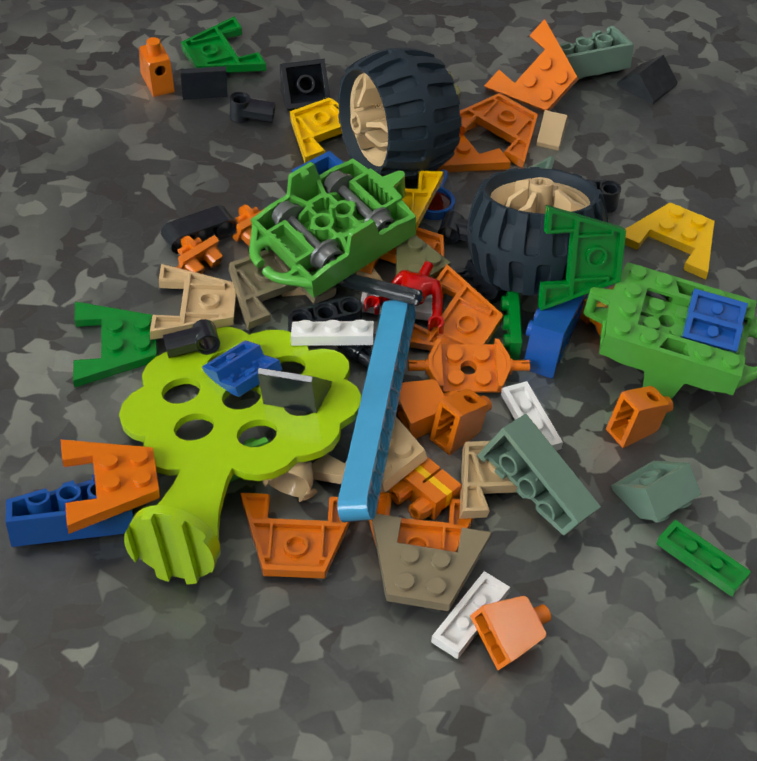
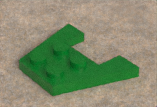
[181,16,266,73]
[538,205,626,311]
[73,301,157,388]

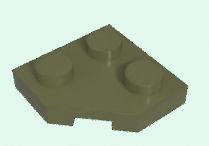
[395,235,451,279]

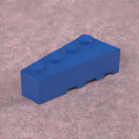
[524,294,588,379]
[5,474,134,547]

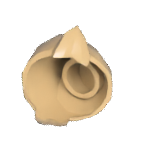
[263,461,318,502]

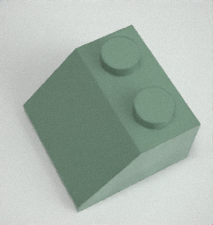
[611,461,701,523]

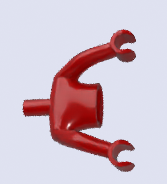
[364,261,444,334]

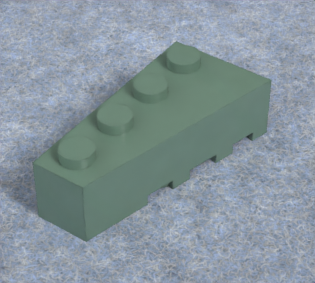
[559,25,634,79]
[477,414,601,535]

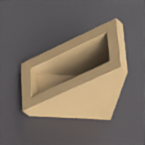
[536,110,569,151]

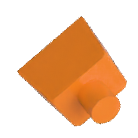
[139,37,175,97]
[396,379,457,439]
[606,386,674,448]
[429,389,492,455]
[470,596,551,670]

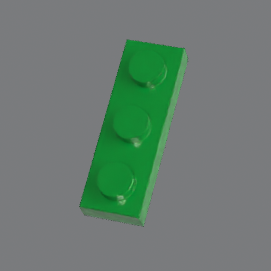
[501,291,522,360]
[656,520,752,597]

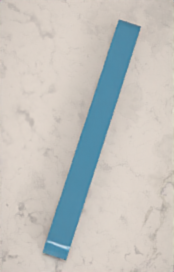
[337,300,416,522]

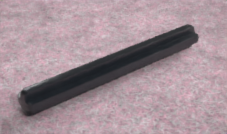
[336,274,424,306]

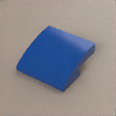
[682,288,748,353]
[202,340,282,397]

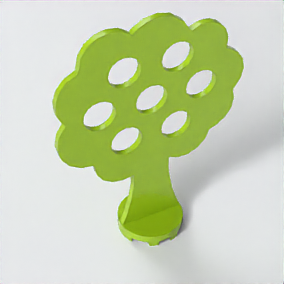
[119,327,362,584]

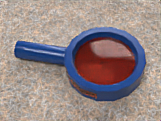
[424,169,455,220]

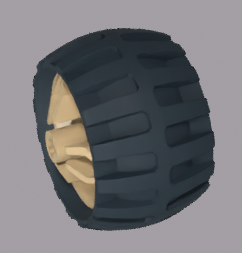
[337,48,462,181]
[467,167,608,296]

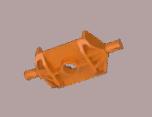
[408,339,530,393]

